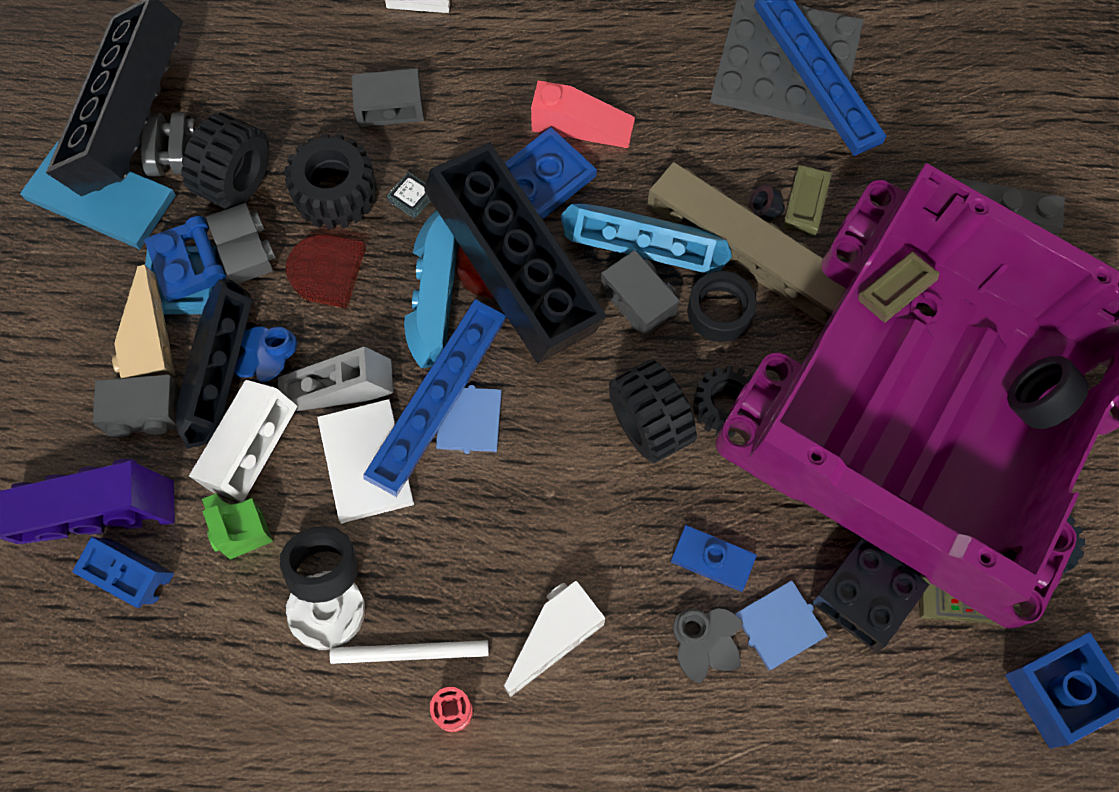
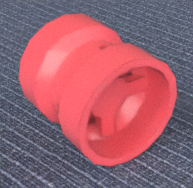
[430,687,473,732]

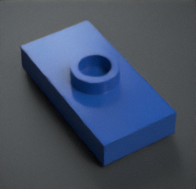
[671,525,757,592]

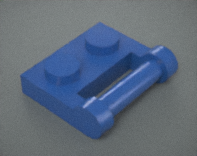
[144,216,227,303]

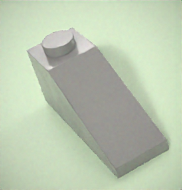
[278,346,393,411]

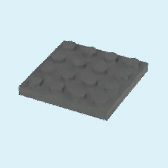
[710,0,864,131]

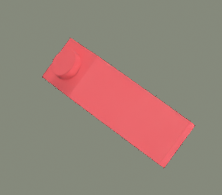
[531,80,635,148]

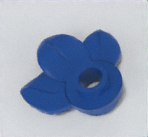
[234,326,297,383]

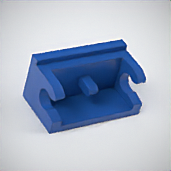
[72,537,174,608]

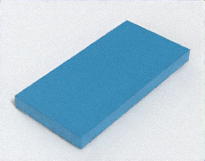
[20,141,176,250]

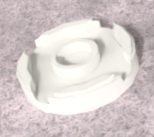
[286,571,365,650]

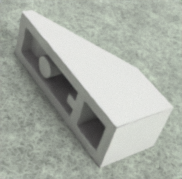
[504,581,605,697]

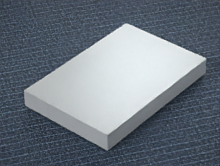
[317,399,414,524]

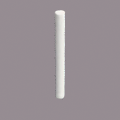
[330,640,489,664]

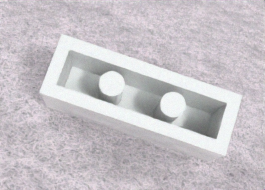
[189,380,298,503]

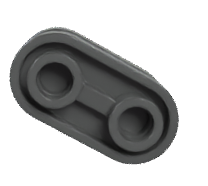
[141,111,199,176]

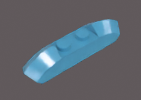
[561,204,732,274]
[404,210,458,368]

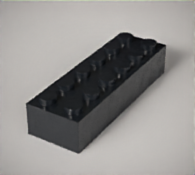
[46,0,183,197]
[424,142,607,364]

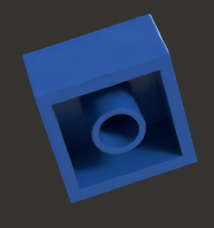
[1004,632,1119,749]

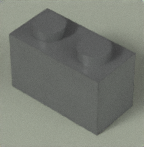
[351,68,424,127]
[600,250,680,339]
[93,375,181,438]

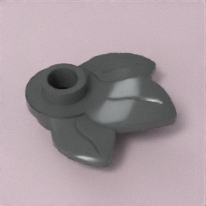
[673,608,743,684]

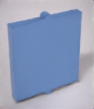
[436,385,502,454]
[735,581,827,671]

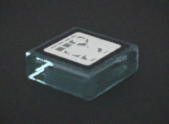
[387,172,431,219]

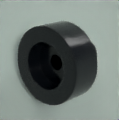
[748,185,785,222]

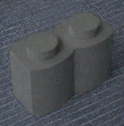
[206,203,276,284]

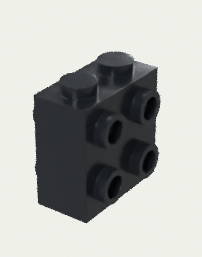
[811,537,930,653]

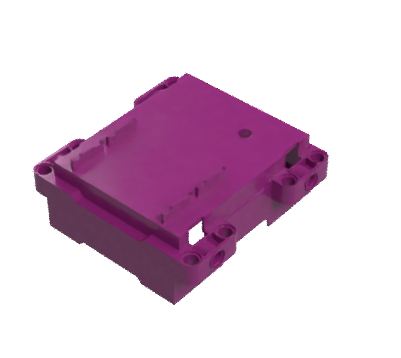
[715,163,1119,628]

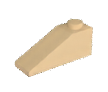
[112,265,176,378]

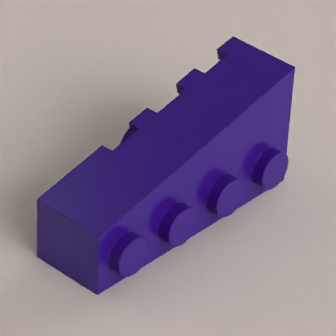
[0,459,175,544]

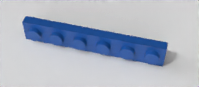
[754,0,886,156]
[363,299,506,497]

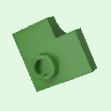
[202,493,273,560]

